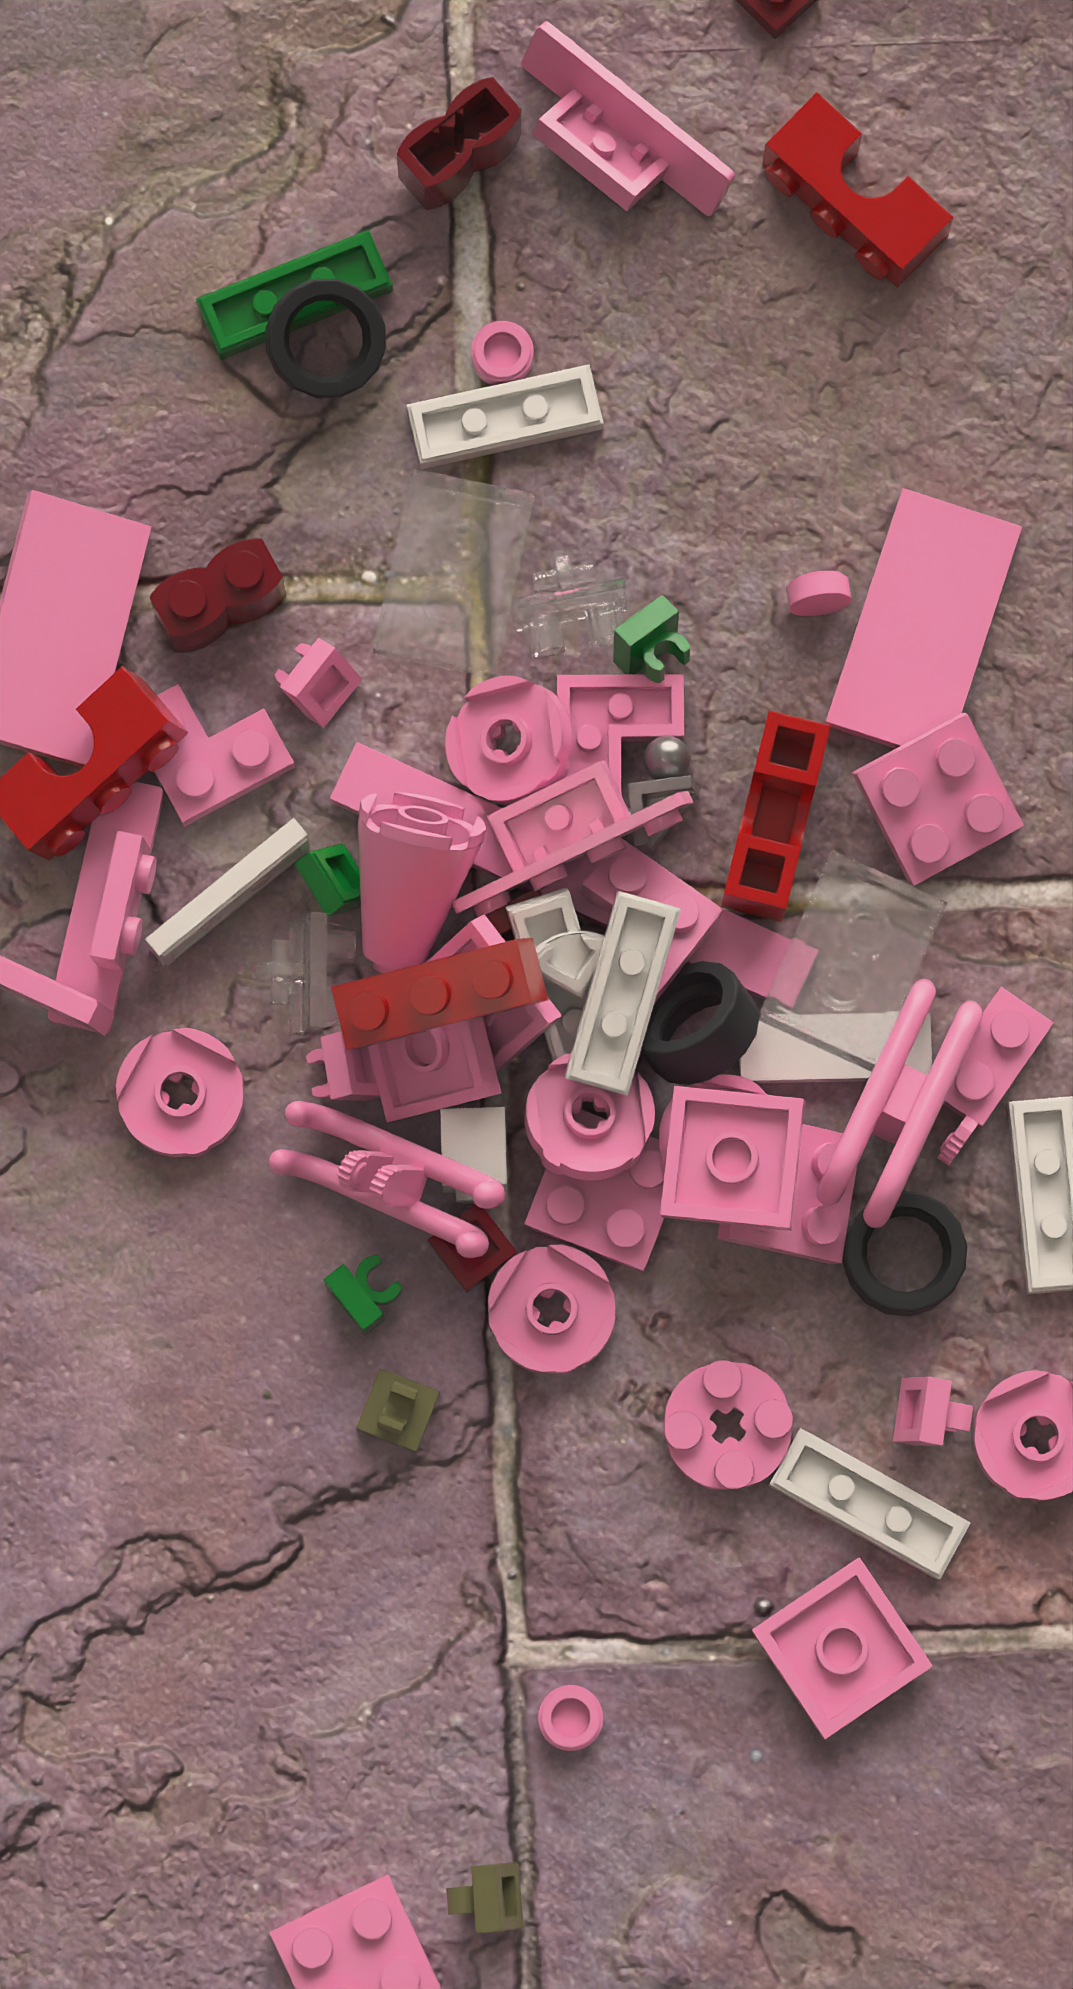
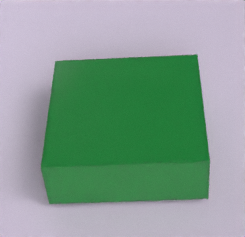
[294,843,361,917]

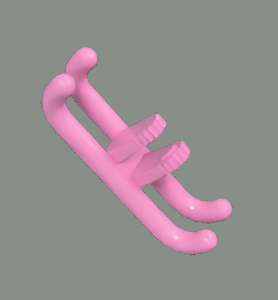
[816,979,983,1228]
[268,1101,506,1258]

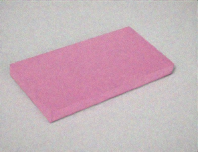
[825,488,1022,749]
[0,490,152,768]

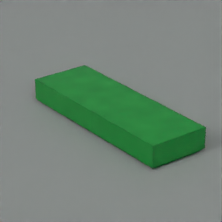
[196,229,393,360]

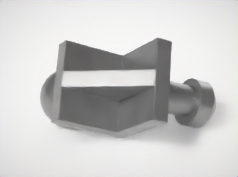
[628,736,700,856]

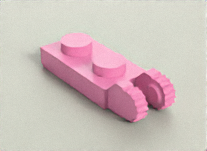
[937,987,1054,1166]

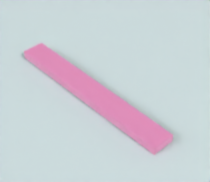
[330,742,818,1012]

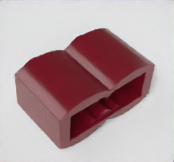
[397,77,522,210]
[150,538,286,653]

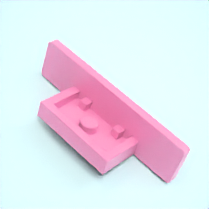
[521,22,735,216]
[452,760,693,918]
[48,782,164,1033]

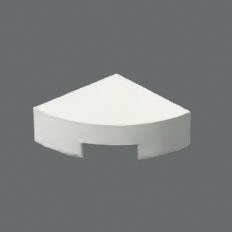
[536,931,604,998]

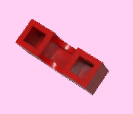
[762,92,954,288]
[0,666,188,861]
[721,710,831,922]
[331,937,548,1050]

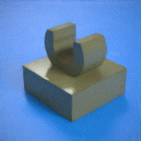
[356,1368,440,1453]
[446,1862,524,1933]

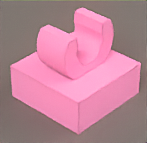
[274,638,363,728]
[306,1031,380,1101]
[892,1377,973,1446]

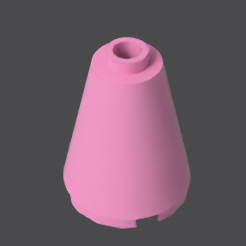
[358,792,486,973]

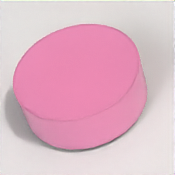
[471,321,534,386]
[786,571,852,616]
[538,1685,603,1751]

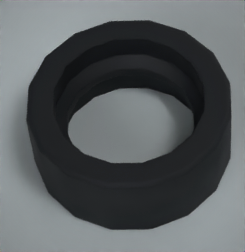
[265,279,386,398]
[640,961,760,1085]
[843,1191,967,1317]

